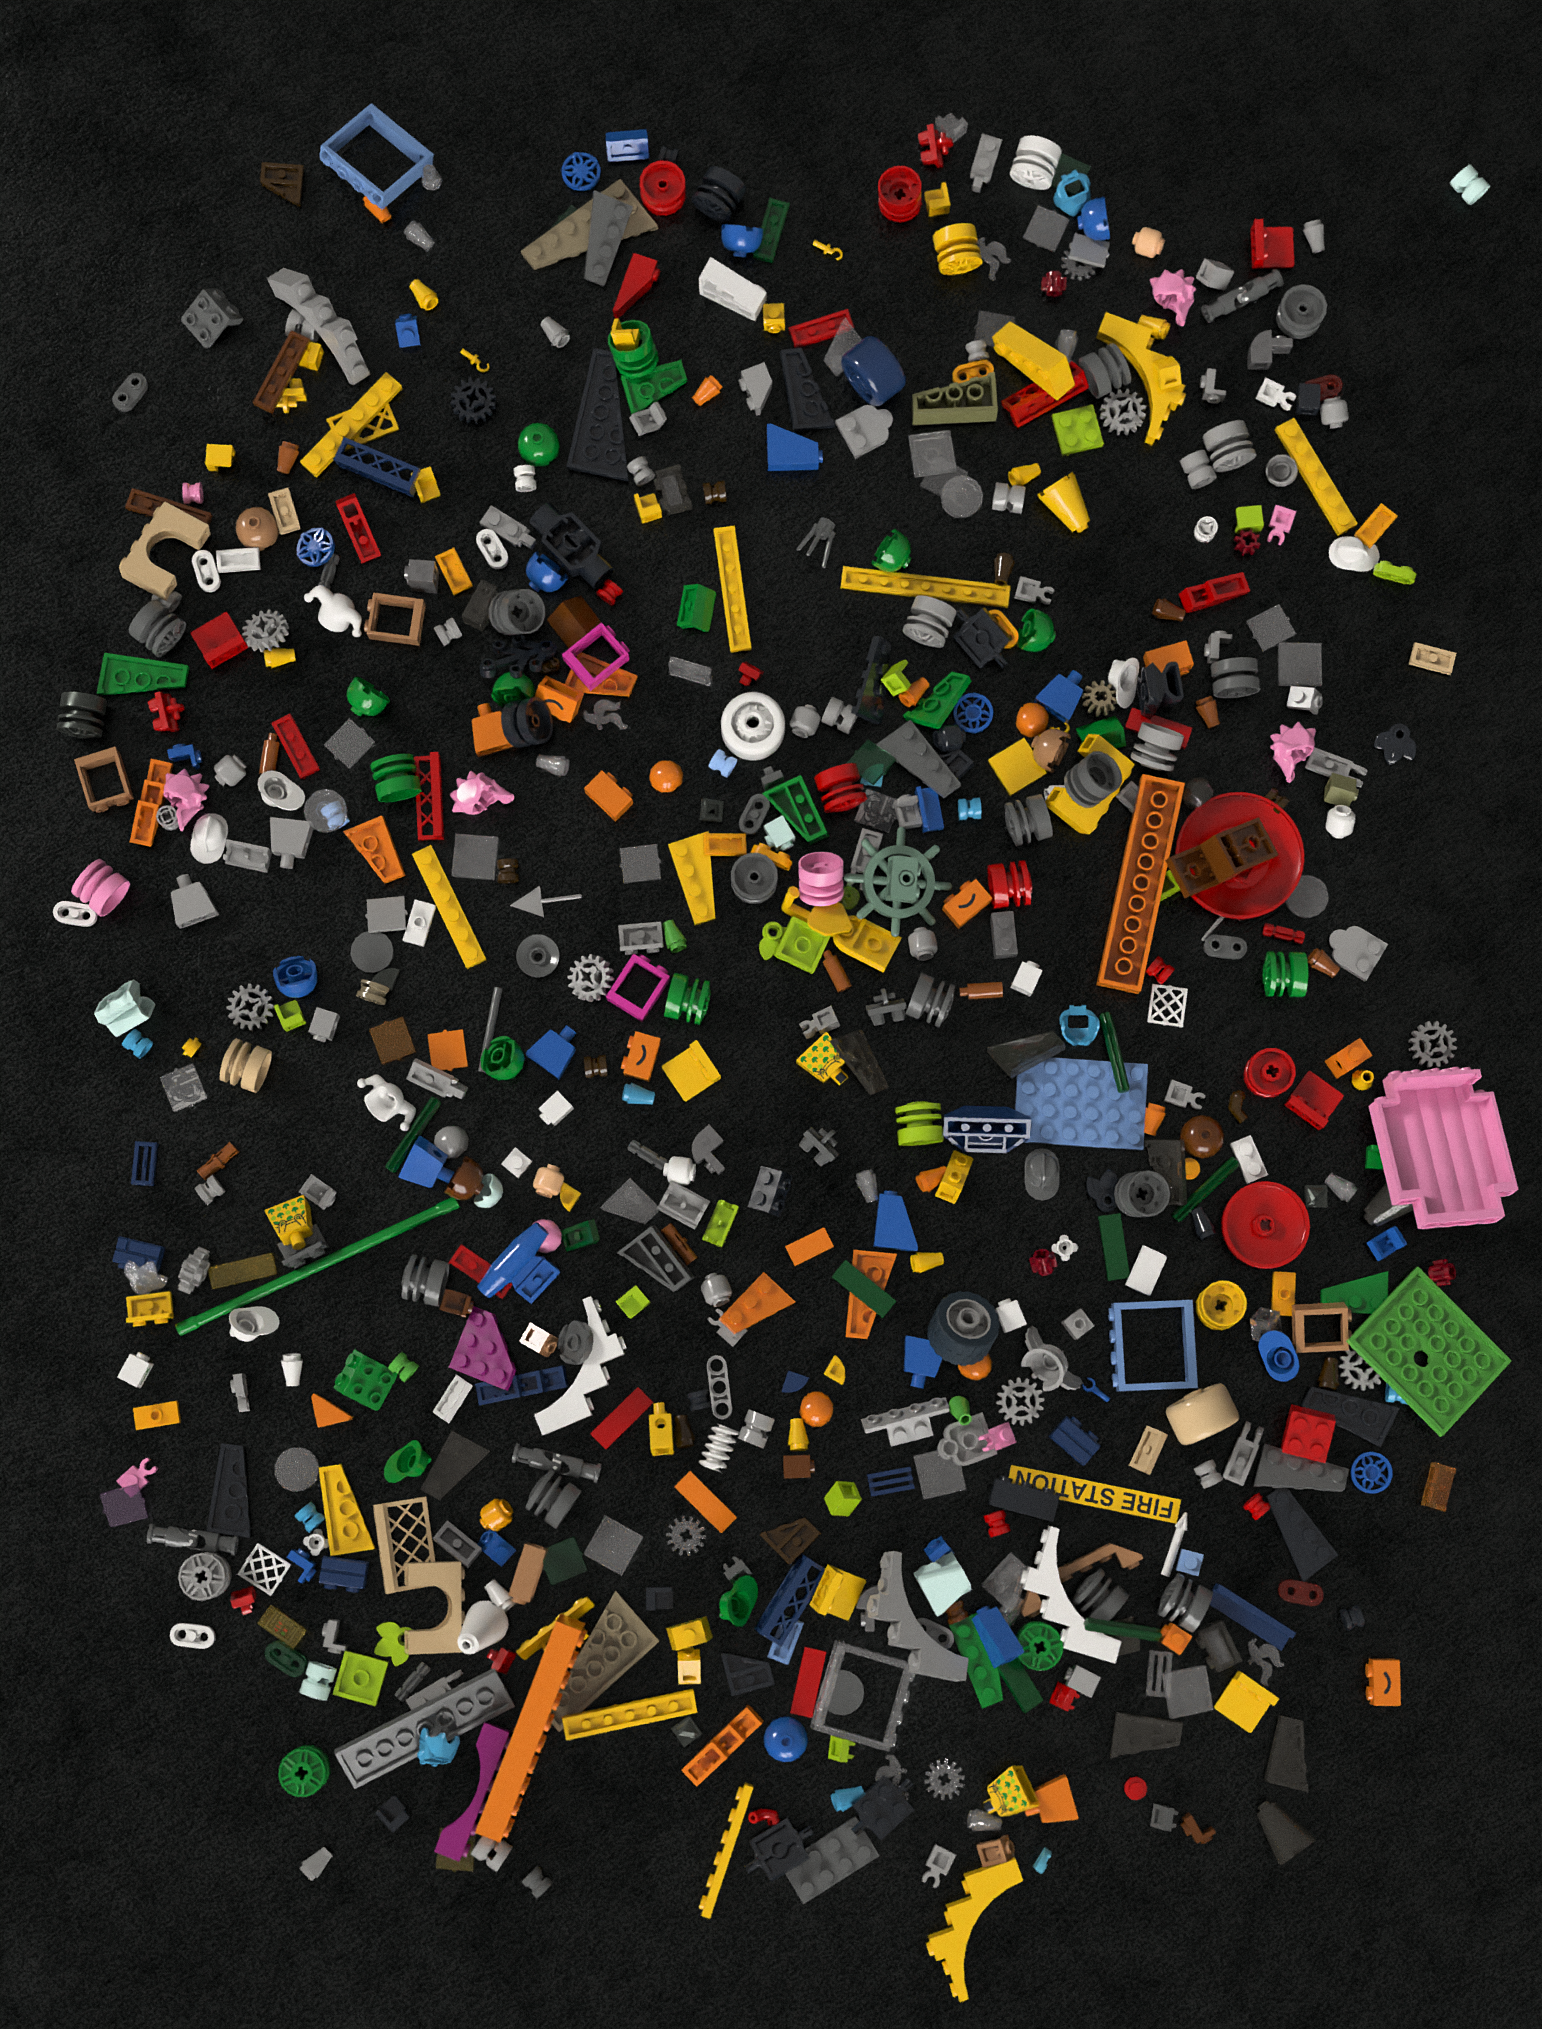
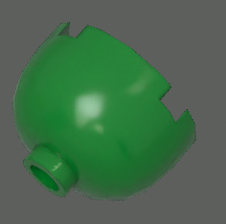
[518,423,560,467]
[872,529,912,573]
[1017,609,1056,652]
[492,672,535,707]
[347,676,390,716]
[481,1036,525,1080]

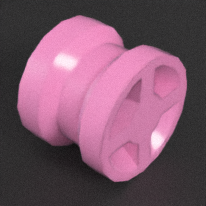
[182,482,203,504]

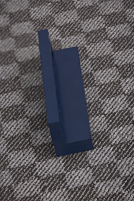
[333,437,421,497]
[754,1554,825,1646]
[1210,1583,1296,1651]

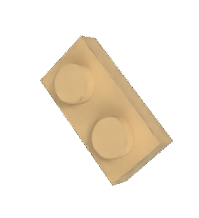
[268,488,301,535]
[1409,642,1456,675]
[1129,1426,1168,1475]

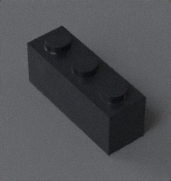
[988,1475,1060,1522]

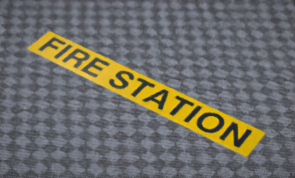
[1009,1465,1181,1524]

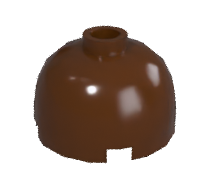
[1180,1115,1224,1159]
[444,1156,485,1200]

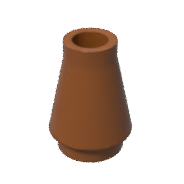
[277,441,300,474]
[1196,695,1220,728]
[1307,948,1340,978]

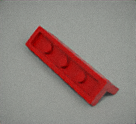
[1001,361,1089,428]
[414,752,444,841]

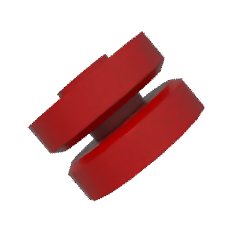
[640,161,686,216]
[1244,1048,1296,1098]

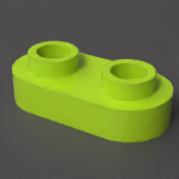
[1373,561,1416,584]

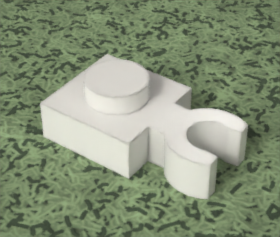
[1256,378,1296,410]

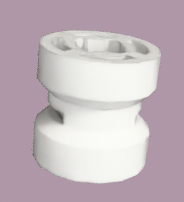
[514,465,537,492]
[1194,516,1218,543]

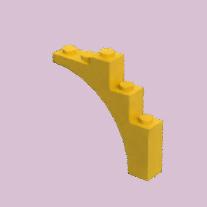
[1097,312,1186,445]
[926,1857,1023,2002]

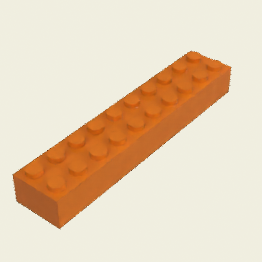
[1096,774,1185,994]
[475,1614,587,1843]

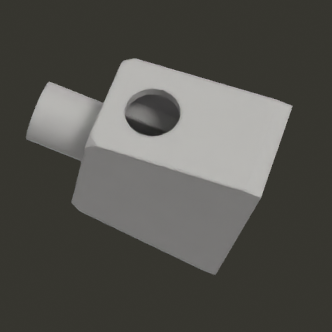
[270,817,314,869]
[171,874,219,929]

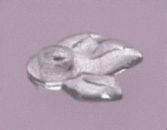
[124,1260,168,1295]

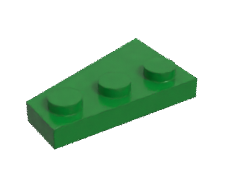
[903,672,971,729]
[1320,1271,1388,1314]

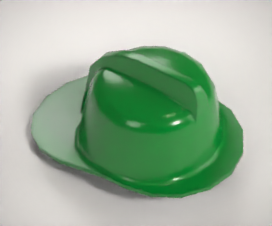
[384,1440,432,1483]
[719,1575,758,1627]

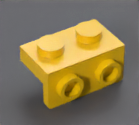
[126,1291,174,1327]

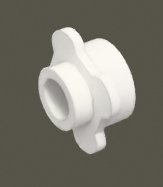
[1051,1235,1078,1261]
[303,1529,329,1556]

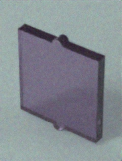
[100,1484,148,1527]

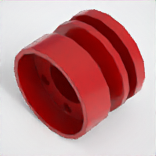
[878,166,922,222]
[814,763,868,813]
[988,860,1032,910]

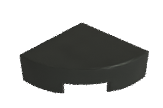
[372,968,400,990]

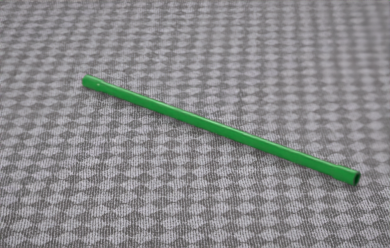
[175,1197,460,1336]

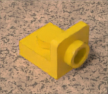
[763,303,785,333]
[678,1648,701,1684]

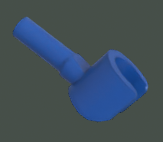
[1082,1378,1110,1402]

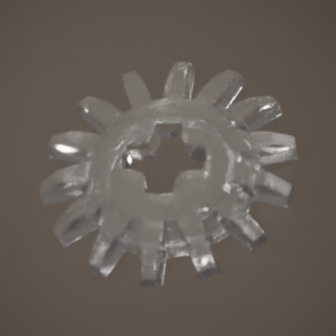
[1061,250,1098,281]
[666,1516,706,1556]
[924,1759,965,1800]

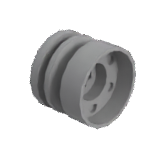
[1202,420,1256,472]
[903,595,956,648]
[1131,722,1184,771]
[178,1552,232,1601]

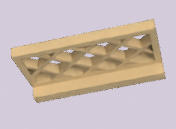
[373,1497,435,1594]

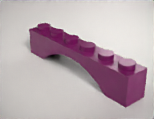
[434,1721,512,1861]

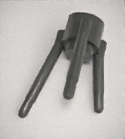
[797,517,836,568]

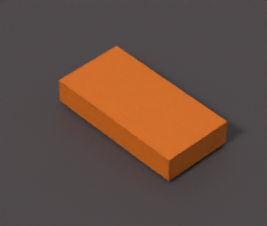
[785,1227,834,1266]

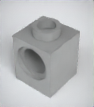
[309,1007,340,1042]
[1061,1309,1094,1340]
[1064,1664,1101,1698]

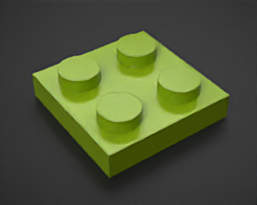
[1052,405,1104,456]
[774,916,831,974]
[333,1650,389,1706]

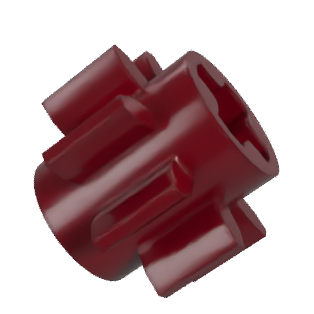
[1041,271,1067,297]
[1234,529,1261,556]
[1029,1249,1058,1276]
[1428,1259,1456,1286]

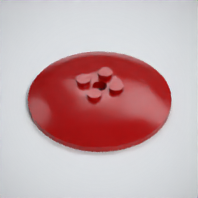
[1175,792,1304,919]

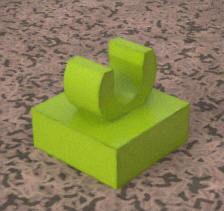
[828,1736,855,1762]

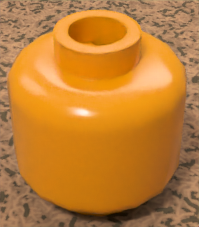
[480,1499,513,1532]

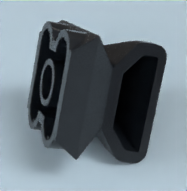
[1137,662,1184,720]

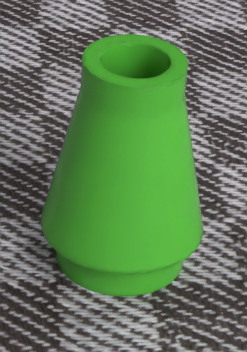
[662,920,687,953]
[949,1396,972,1425]

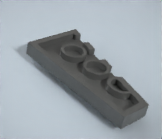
[584,190,633,286]
[876,720,961,798]
[1253,1444,1349,1492]

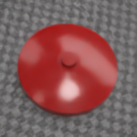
[1222,1181,1310,1269]

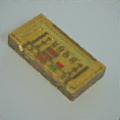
[257,1605,307,1649]

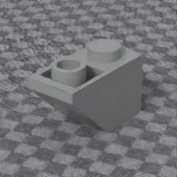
[739,363,772,416]

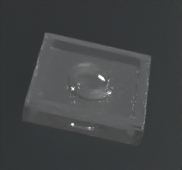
[908,430,957,477]
[1278,643,1322,686]
[668,657,712,686]
[451,834,499,880]
[913,1450,966,1499]
[584,1515,644,1576]
[1162,1665,1213,1719]

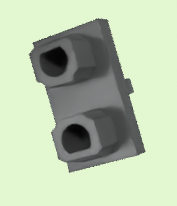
[866,988,907,1026]
[799,1127,839,1167]

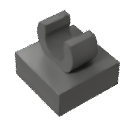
[761,766,785,792]
[723,1556,752,1586]
[1150,1804,1178,1831]

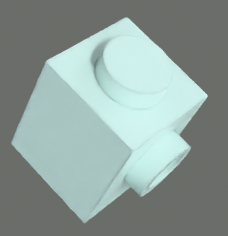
[764,815,795,852]

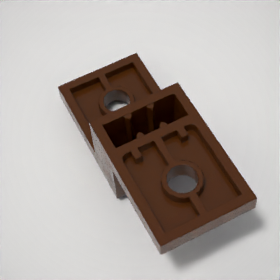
[1165,817,1279,898]

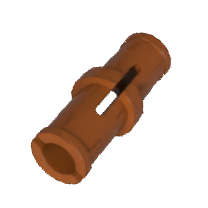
[197,1142,239,1181]
[661,1223,698,1265]

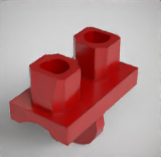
[918,124,953,168]
[148,691,185,732]

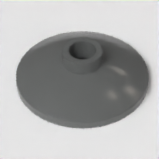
[516,935,559,977]

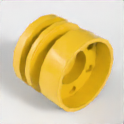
[933,223,982,275]
[1196,1281,1247,1330]

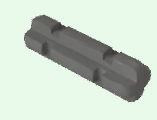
[318,553,340,590]
[628,1140,668,1170]
[395,1662,431,1702]

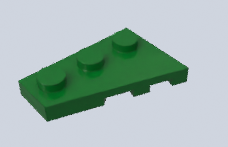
[621,360,687,415]

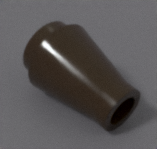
[994,553,1015,586]
[1317,1357,1339,1391]
[674,1415,696,1449]

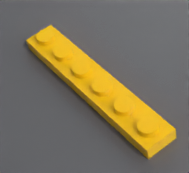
[300,372,402,478]
[1275,418,1357,536]
[714,526,751,653]
[412,845,486,969]
[562,1689,697,1740]
[699,1782,753,1919]

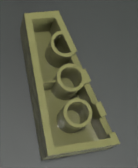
[911,372,998,425]

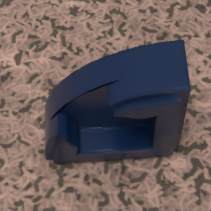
[781,1371,809,1393]

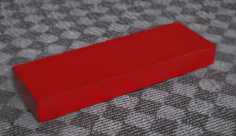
[789,309,855,348]
[1125,708,1192,749]
[271,714,320,780]
[449,1244,512,1299]
[790,1647,826,1718]

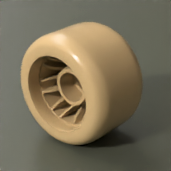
[1166,1383,1239,1445]

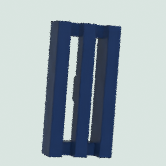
[131,1141,158,1186]
[867,1467,915,1497]

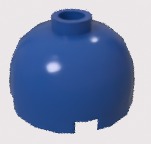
[1077,197,1110,240]
[721,224,763,257]
[526,551,568,592]
[273,956,317,998]
[764,1716,808,1762]

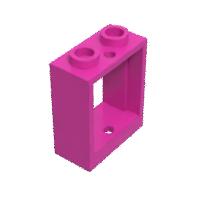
[562,623,630,691]
[606,954,670,1022]

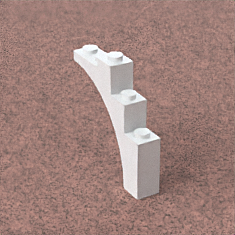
[534,1296,626,1435]
[1020,1526,1121,1663]

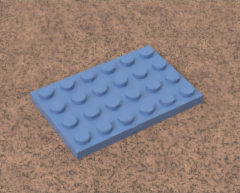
[1015,1055,1148,1151]

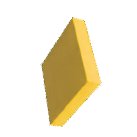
[988,738,1047,796]

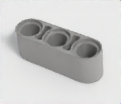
[707,1355,732,1419]

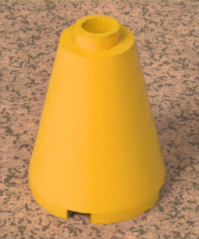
[1037,472,1090,533]

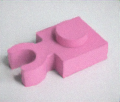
[1267,505,1296,545]
[978,1422,1016,1452]
[117,1458,158,1497]

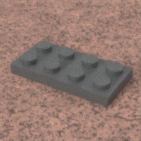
[785,1816,879,1904]

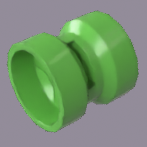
[388,1352,419,1382]

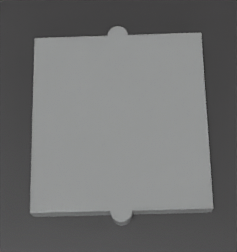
[1068,233,1110,268]
[365,896,408,933]

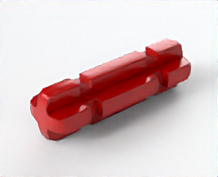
[1262,923,1305,944]

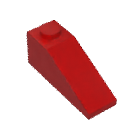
[613,253,660,318]
[335,493,381,563]

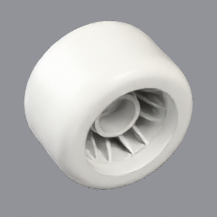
[721,692,785,760]

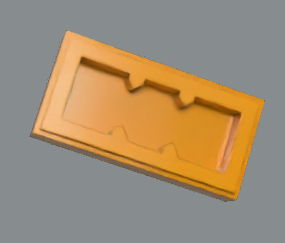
[1354,503,1397,549]
[435,548,473,595]
[703,833,747,856]
[1271,1271,1296,1316]
[133,1401,181,1430]

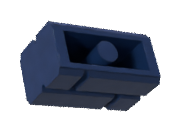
[113,1236,165,1275]
[1049,1416,1100,1466]
[319,1555,369,1593]

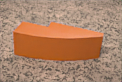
[675,1471,737,1533]

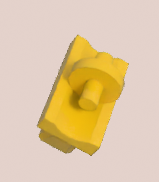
[276,379,307,413]

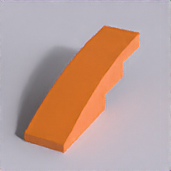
[130,759,174,847]
[682,1705,763,1786]

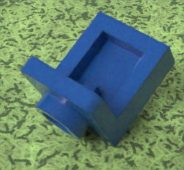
[395,314,420,348]
[167,744,202,770]
[1367,1226,1407,1261]
[478,1530,516,1567]
[924,1536,954,1563]
[287,1548,317,1583]

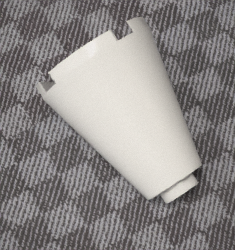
[458,1601,509,1654]

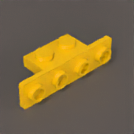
[516,1597,595,1660]

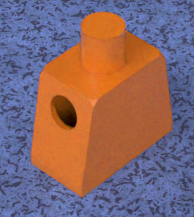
[472,703,513,757]
[1325,1038,1372,1079]
[1025,1774,1079,1823]

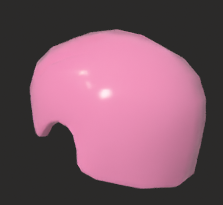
[532,1219,562,1254]

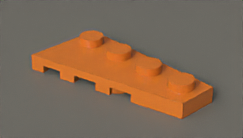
[846,1250,897,1339]

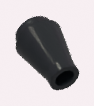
[1191,1207,1217,1241]

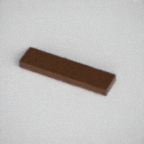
[253,330,311,414]
[125,488,213,525]

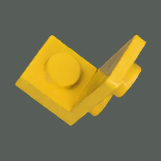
[935,1150,973,1204]

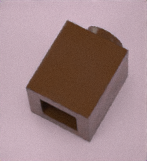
[783,1455,815,1478]

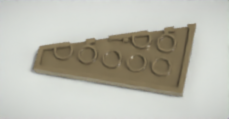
[521,179,658,270]
[551,1591,659,1732]

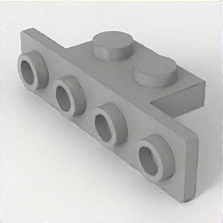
[861,1397,950,1446]

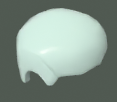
[474,1173,503,1208]

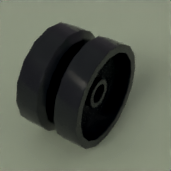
[501,697,553,748]

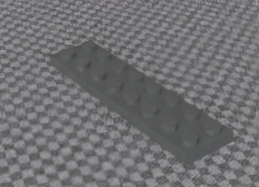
[334,1668,515,1789]

